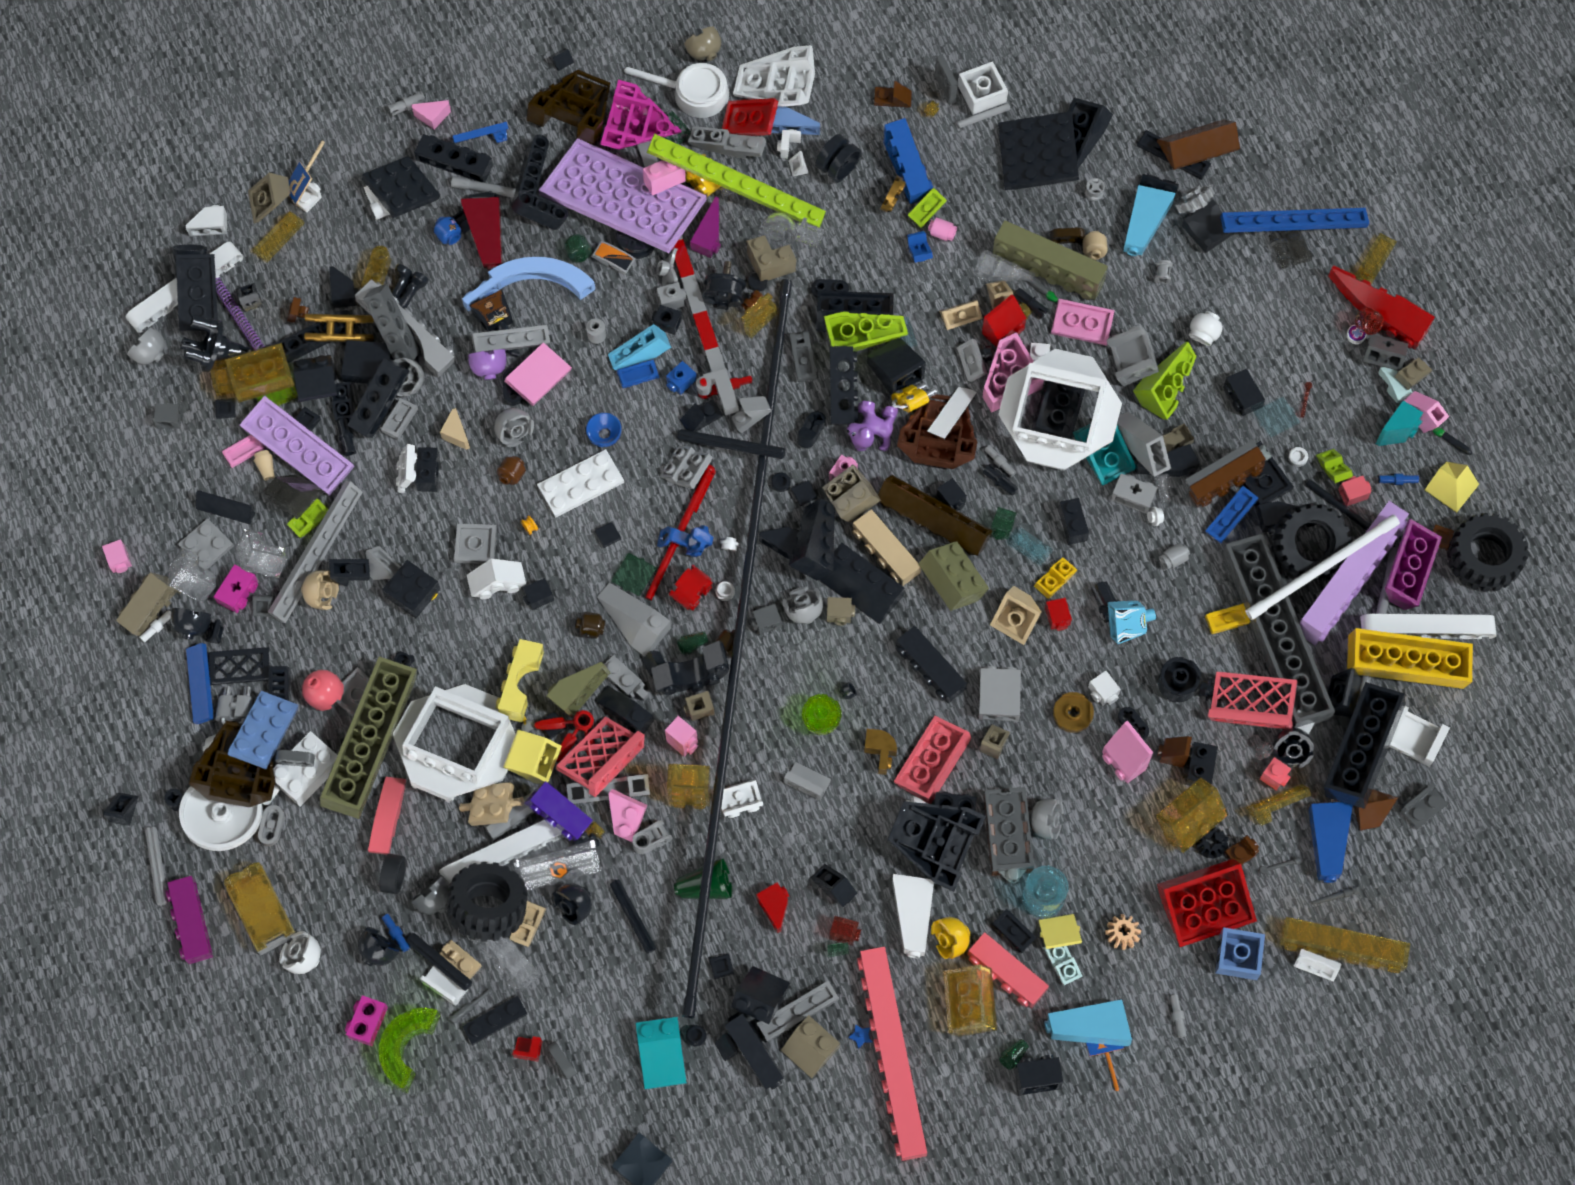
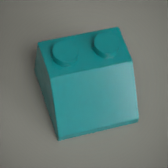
[1376,400,1423,446]

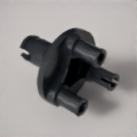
[180,315,251,373]

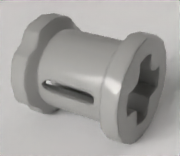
[1154,260,1173,284]

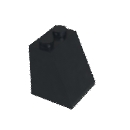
[867,338,926,395]

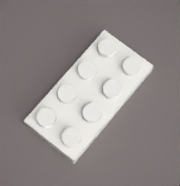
[537,450,624,518]

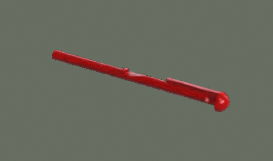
[645,464,716,601]

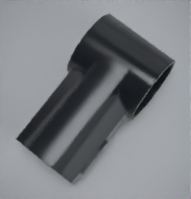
[1091,581,1119,623]

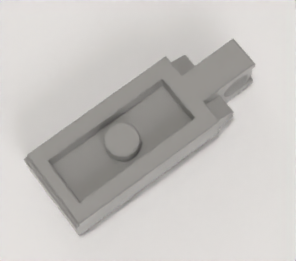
[604,655,648,701]

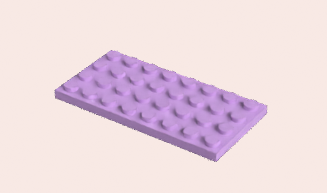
[539,138,707,253]

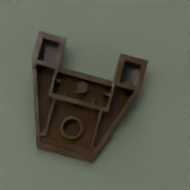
[527,70,611,145]

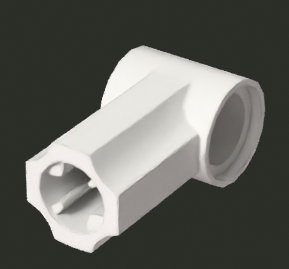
[364,186,390,220]

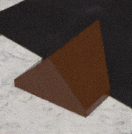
[1353,789,1398,831]

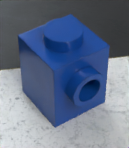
[666,361,697,395]

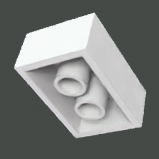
[273,731,337,807]

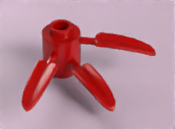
[534,710,599,767]

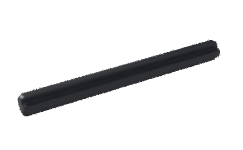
[677,429,786,459]

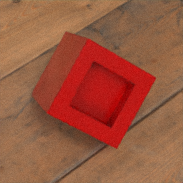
[512,1036,543,1062]

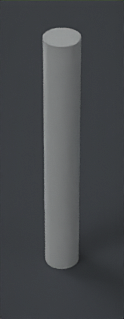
[957,103,1010,129]

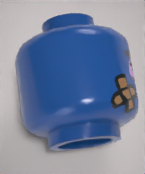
[434,217,462,245]

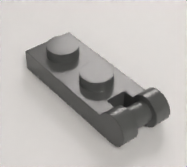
[789,330,817,382]

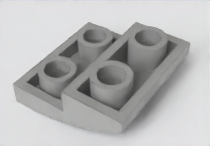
[660,445,713,489]

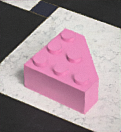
[983,332,1044,413]

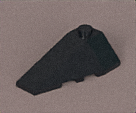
[1067,98,1113,168]

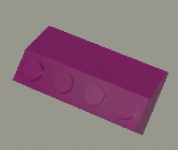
[1385,519,1442,610]

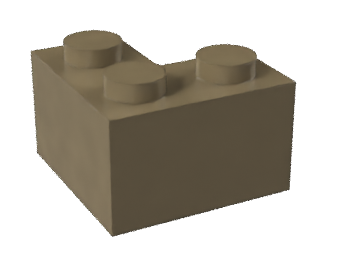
[747,235,796,281]

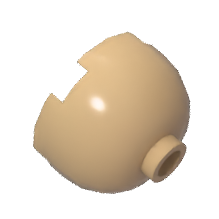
[301,570,339,610]

